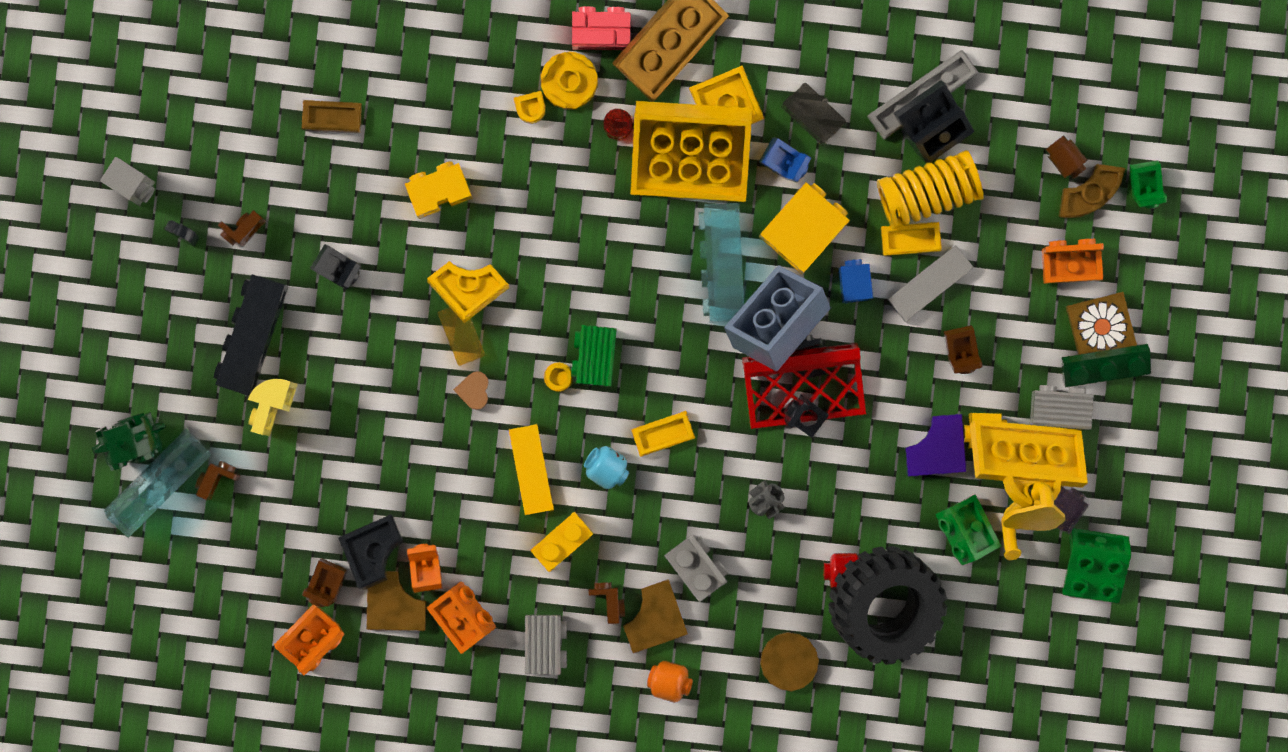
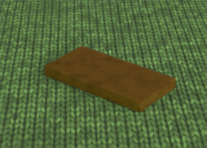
[612,0,729,102]

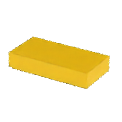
[881,222,942,256]
[631,411,695,457]

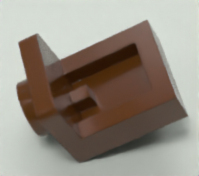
[944,325,983,374]
[195,461,241,500]
[302,558,348,607]
[588,582,625,624]

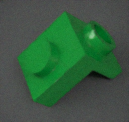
[1130,160,1168,209]

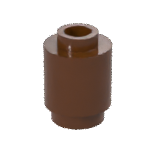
[1045,135,1088,179]

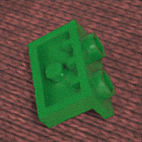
[936,494,1002,565]

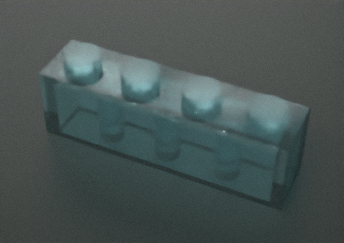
[698,203,744,323]
[104,428,212,538]

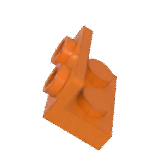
[426,581,496,654]

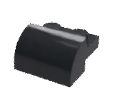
[893,80,975,163]

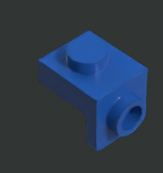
[759,137,811,182]

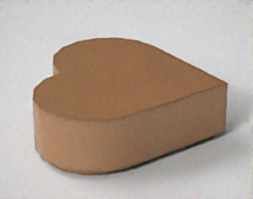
[453,371,489,410]

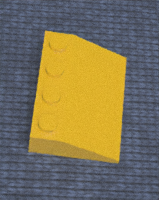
[631,101,752,202]

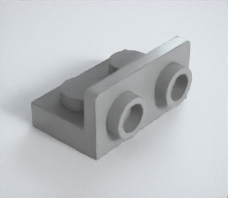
[664,535,728,602]

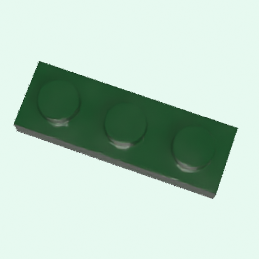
[1061,344,1151,388]

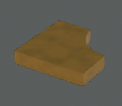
[366,571,426,631]
[623,579,688,653]

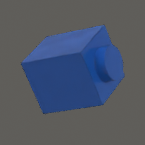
[839,259,873,303]

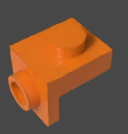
[407,544,443,593]

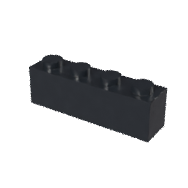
[213,274,289,396]

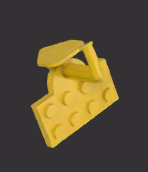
[970,420,1088,560]

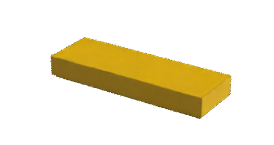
[509,424,554,515]

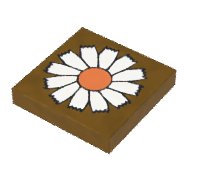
[1066,292,1137,355]

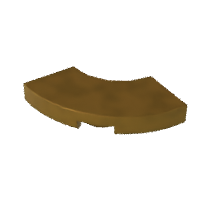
[1059,164,1125,218]

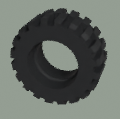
[828,546,947,665]

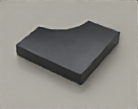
[338,514,404,591]

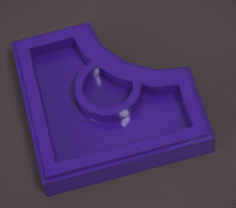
[905,414,966,476]

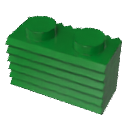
[571,325,617,387]

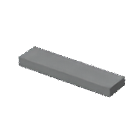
[867,50,979,140]

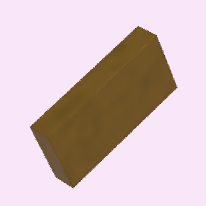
[302,100,362,133]

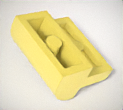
[248,379,298,436]

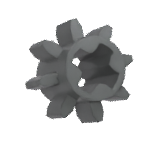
[749,481,785,519]

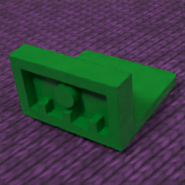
[1062,528,1132,603]

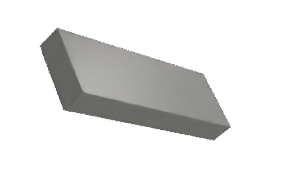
[887,245,974,322]

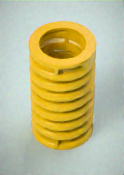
[877,150,984,229]

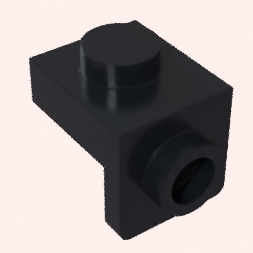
[310,244,361,290]

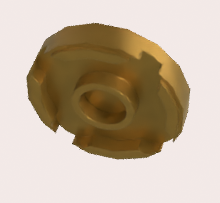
[760,632,819,691]

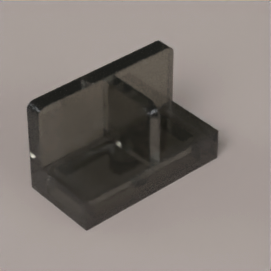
[781,83,846,147]

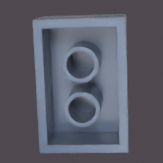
[724,265,830,371]

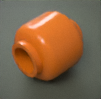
[647,661,693,703]

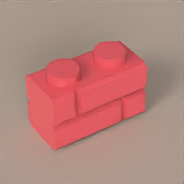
[572,6,631,50]

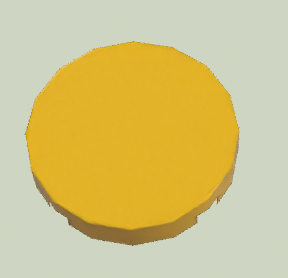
[541,52,598,110]

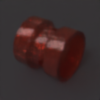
[604,108,632,141]

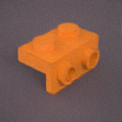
[1042,239,1104,284]
[274,605,344,676]

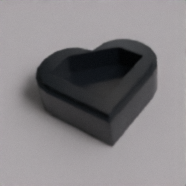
[164,220,199,247]

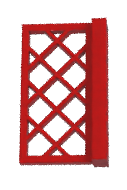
[742,343,866,429]

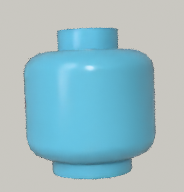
[584,446,629,489]

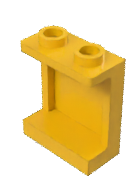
[759,182,850,275]

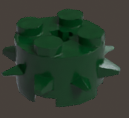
[92,412,166,471]

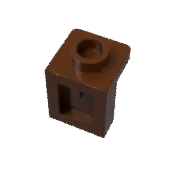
[218,210,266,247]

